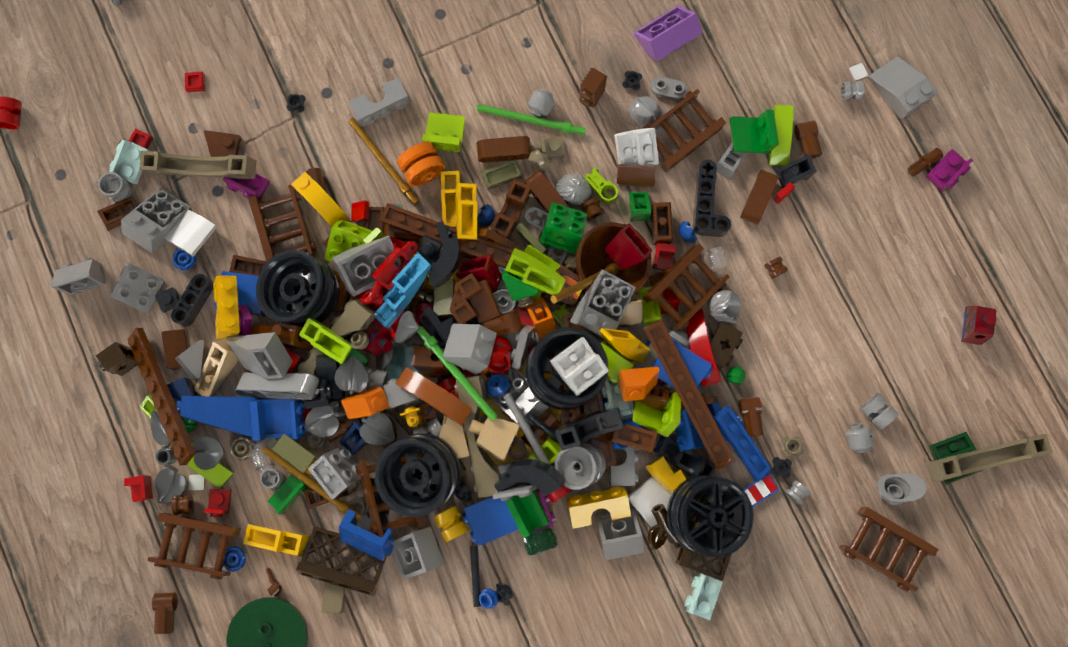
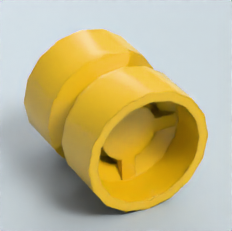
[434,506,469,543]

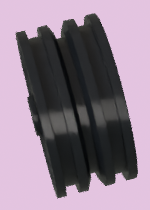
[256,249,339,327]
[525,327,608,410]
[375,433,461,517]
[667,475,753,557]

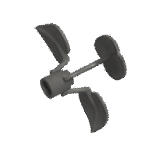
[375,311,424,370]
[305,356,396,445]
[151,410,224,503]

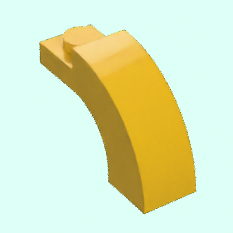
[291,172,350,227]

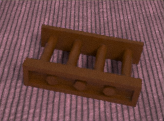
[642,89,726,173]
[248,185,317,262]
[642,243,730,331]
[356,457,426,538]
[839,507,939,592]
[147,513,241,579]

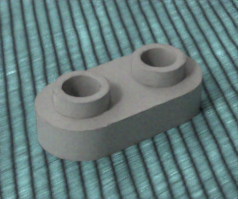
[651,77,688,101]

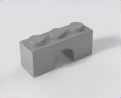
[348,78,410,127]
[610,444,639,486]

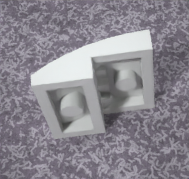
[614,128,659,166]
[164,210,217,256]
[550,338,609,395]
[628,476,671,527]

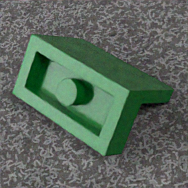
[267,474,308,515]
[505,490,550,538]

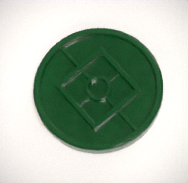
[226,597,308,647]

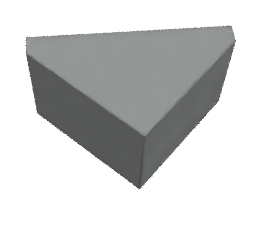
[175,340,204,380]

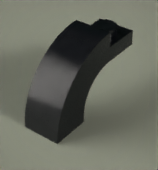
[428,221,461,289]
[555,407,625,451]
[653,435,716,476]
[494,459,566,496]

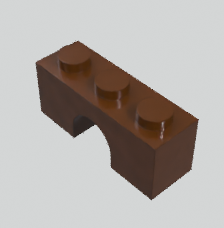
[491,179,531,239]

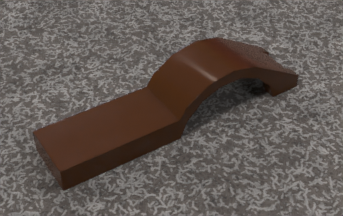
[565,408,658,453]

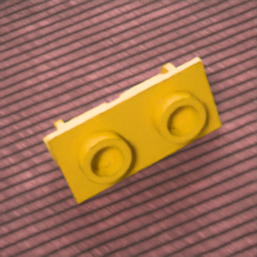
[400,406,424,429]

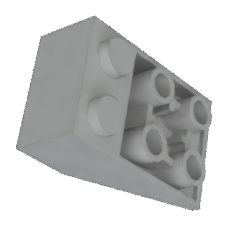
[121,187,191,254]
[570,270,636,339]
[226,332,293,379]
[487,364,549,427]

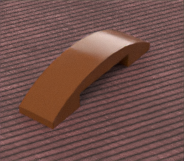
[395,367,473,426]

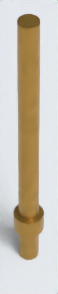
[348,118,420,206]
[550,263,621,303]
[261,445,362,522]

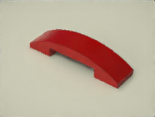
[686,309,722,387]

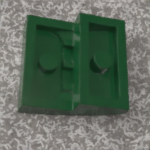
[929,432,983,485]

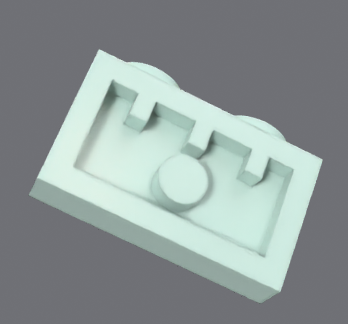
[109,139,151,184]
[602,378,634,420]
[685,573,723,620]

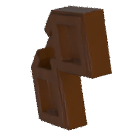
[450,273,483,324]

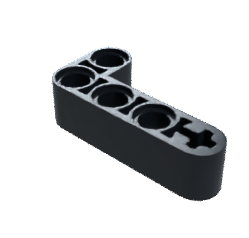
[693,159,731,237]

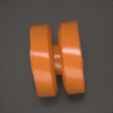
[396,142,445,187]

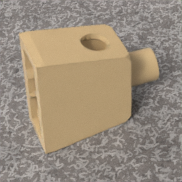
[469,418,520,462]

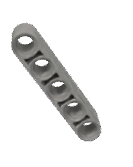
[235,373,319,400]

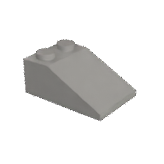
[867,56,938,120]
[331,236,402,297]

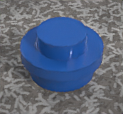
[479,588,498,609]

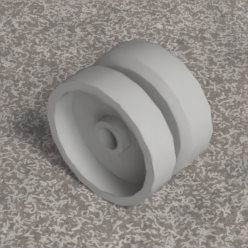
[555,442,606,490]

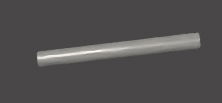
[503,393,550,464]

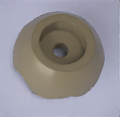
[529,150,551,171]
[230,436,255,461]

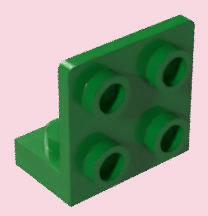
[730,109,779,154]
[540,202,587,254]

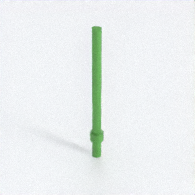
[477,104,586,135]
[417,326,498,421]

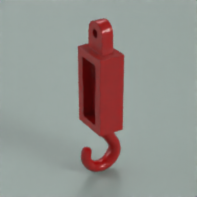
[361,241,418,305]

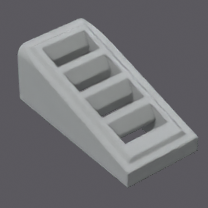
[716,141,747,179]

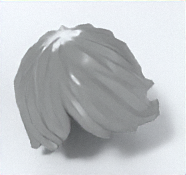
[556,174,592,206]
[709,290,740,323]

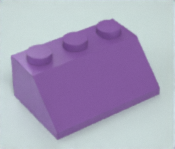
[633,5,703,61]

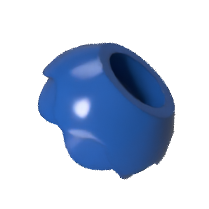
[477,204,495,227]
[678,221,698,243]
[173,248,197,271]
[486,374,510,397]
[223,546,246,571]

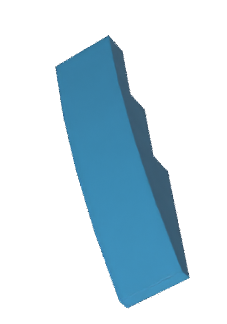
[375,253,432,329]

